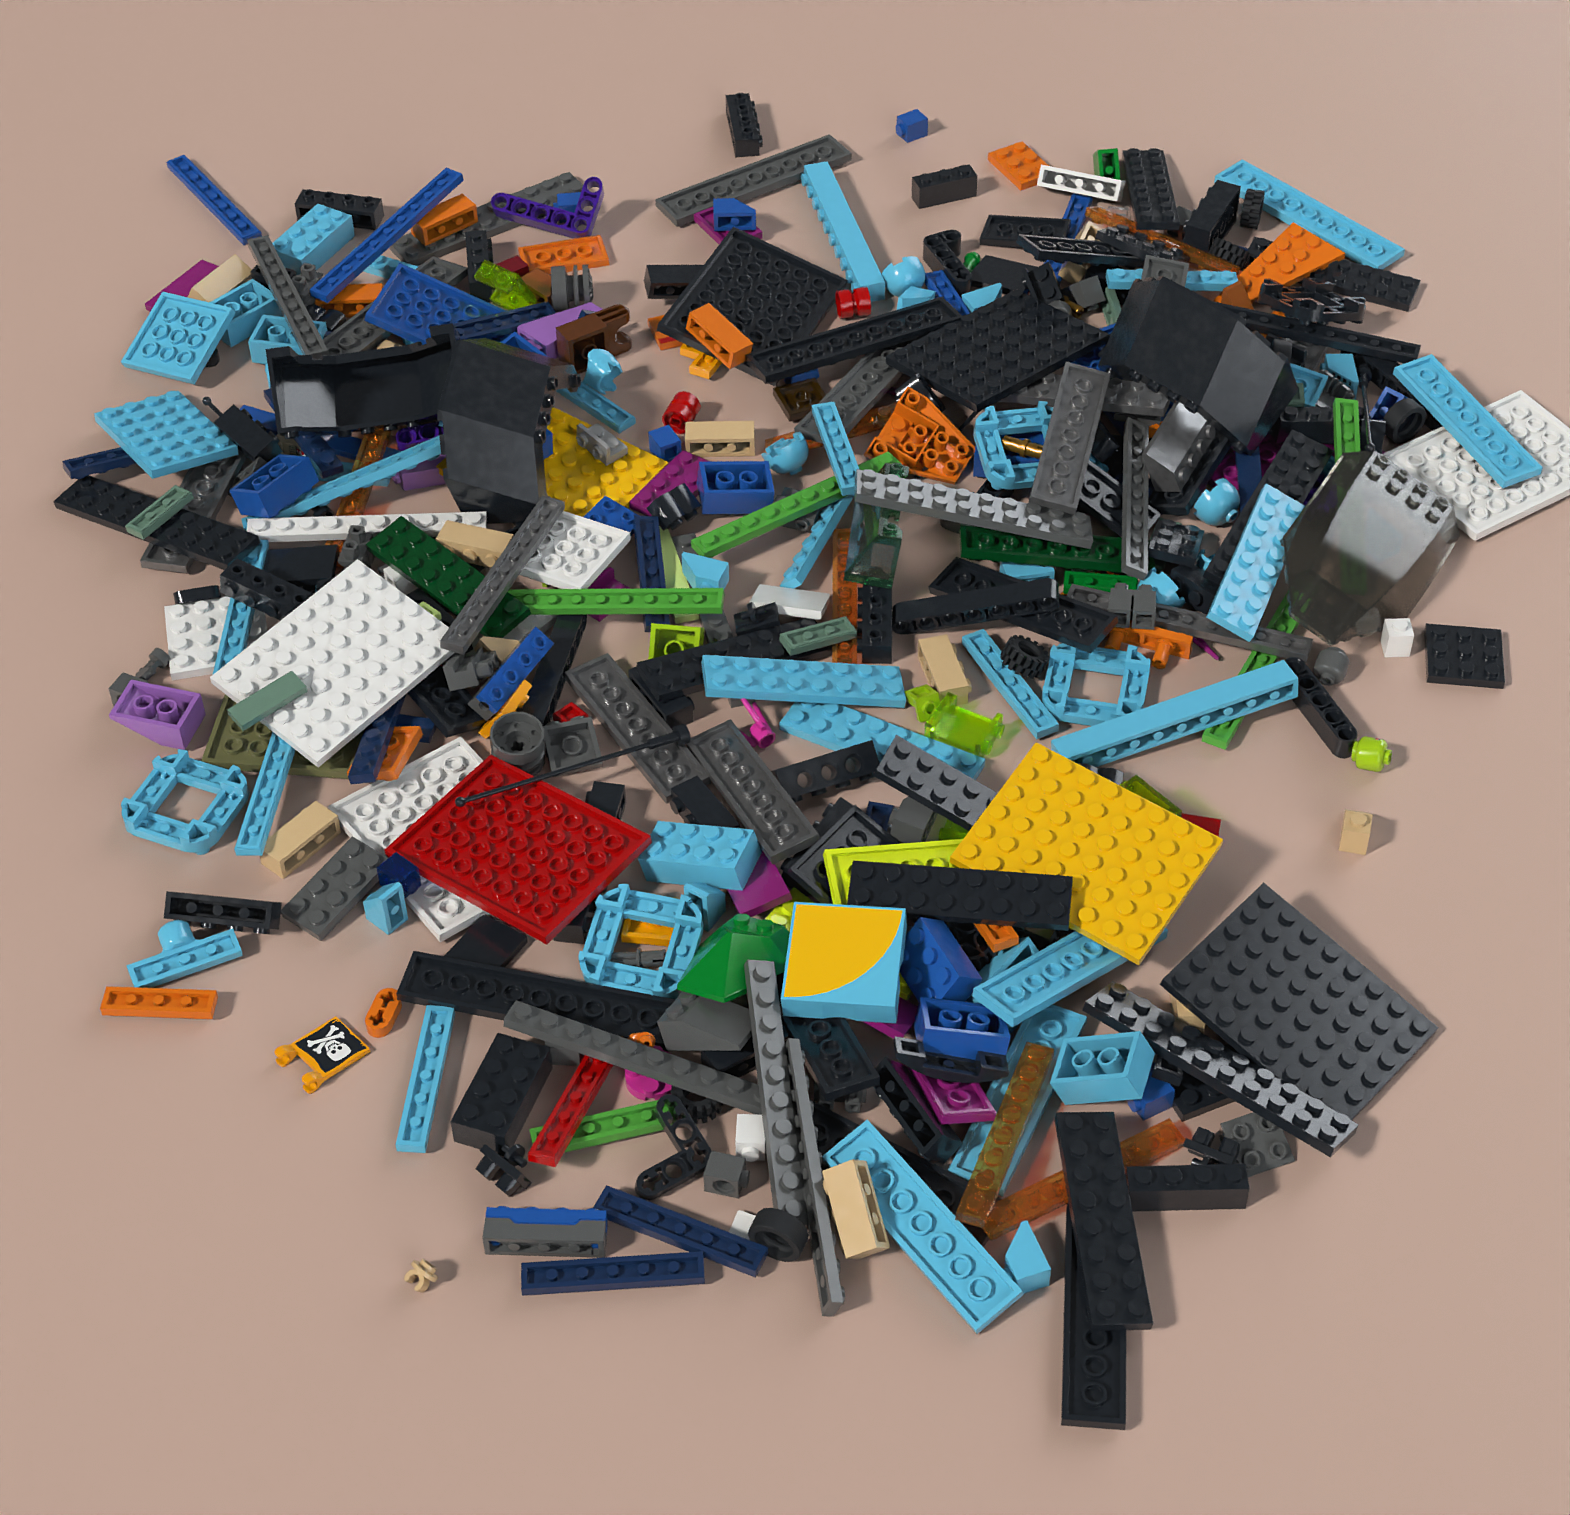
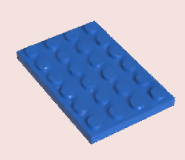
[364,263,511,345]

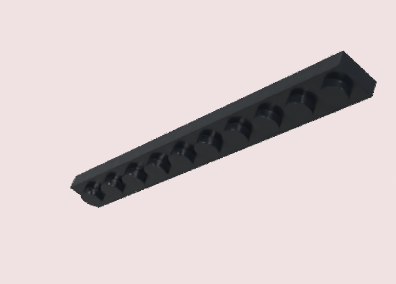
[1215,302,1421,364]

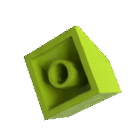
[648,623,704,659]

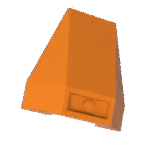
[864,387,976,485]

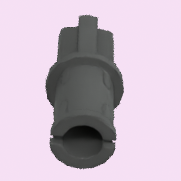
[611,948,666,968]

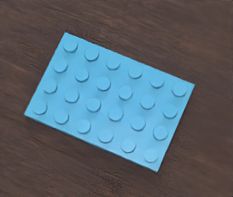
[94,391,238,479]

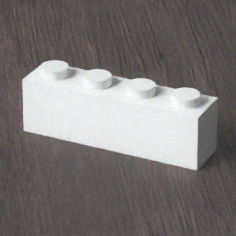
[1037,165,1126,202]

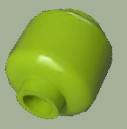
[1351,736,1392,772]

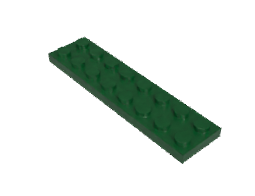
[366,516,531,638]
[959,523,1155,573]

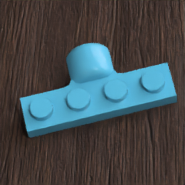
[126,920,243,988]

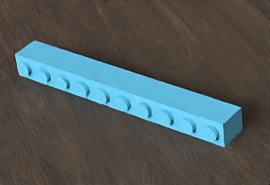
[801,161,885,302]
[1051,660,1298,767]

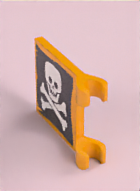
[274,1016,370,1094]

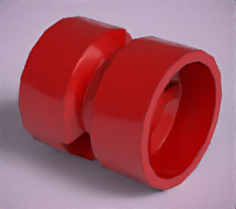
[835,287,871,319]
[662,391,701,434]

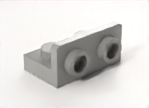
[576,423,628,466]

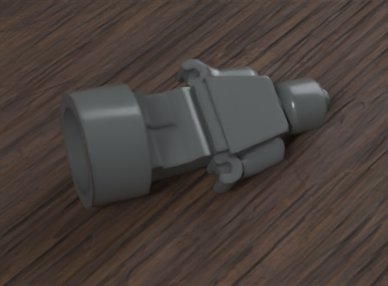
[135,648,171,680]

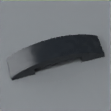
[893,1036,1009,1083]

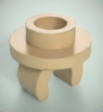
[404,1259,438,1293]

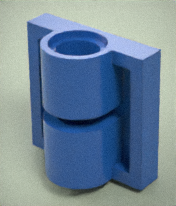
[584,496,639,536]

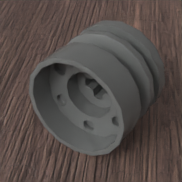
[551,264,593,312]
[490,712,545,776]

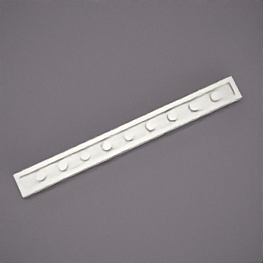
[247,511,487,542]

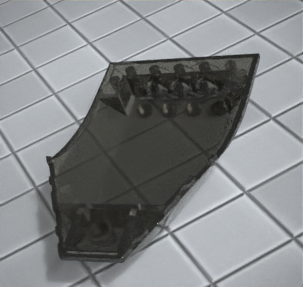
[1280,450,1460,646]

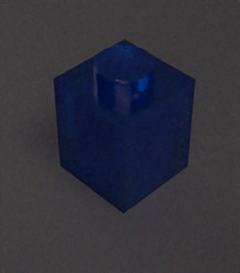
[376,852,422,898]

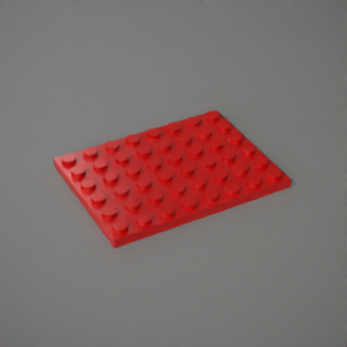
[384,755,652,945]

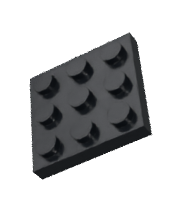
[1424,623,1505,689]

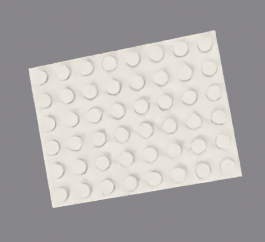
[1382,390,1570,541]
[210,559,455,768]
[328,736,490,942]

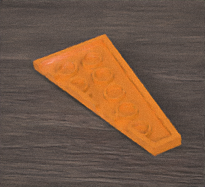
[1213,222,1345,304]

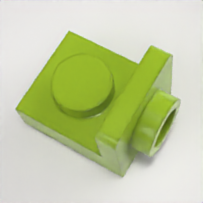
[905,684,942,722]

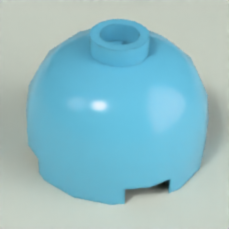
[881,256,925,297]
[761,432,809,475]
[1194,478,1240,526]
[1137,567,1185,608]

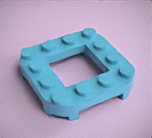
[973,401,1053,490]
[1042,643,1150,726]
[121,749,250,855]
[579,884,704,999]

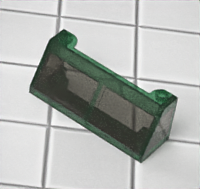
[843,463,909,589]

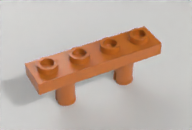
[1104,620,1193,669]

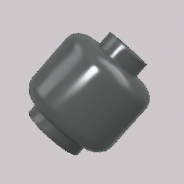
[1313,647,1350,685]

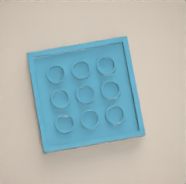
[121,292,236,385]

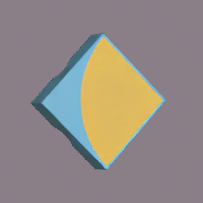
[781,902,907,1023]

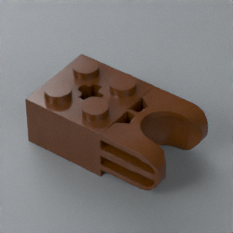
[556,304,632,374]

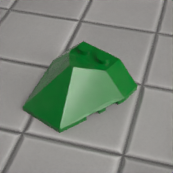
[677,914,790,1003]

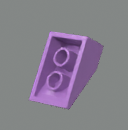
[109,680,206,750]

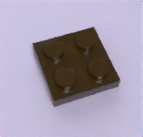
[773,377,826,422]

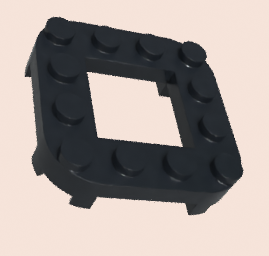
[1257,278,1366,325]

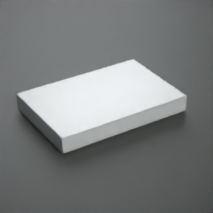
[749,584,831,620]

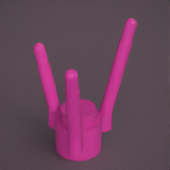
[740,698,776,749]

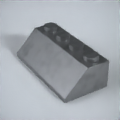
[1142,402,1216,492]

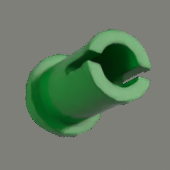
[963,252,981,273]

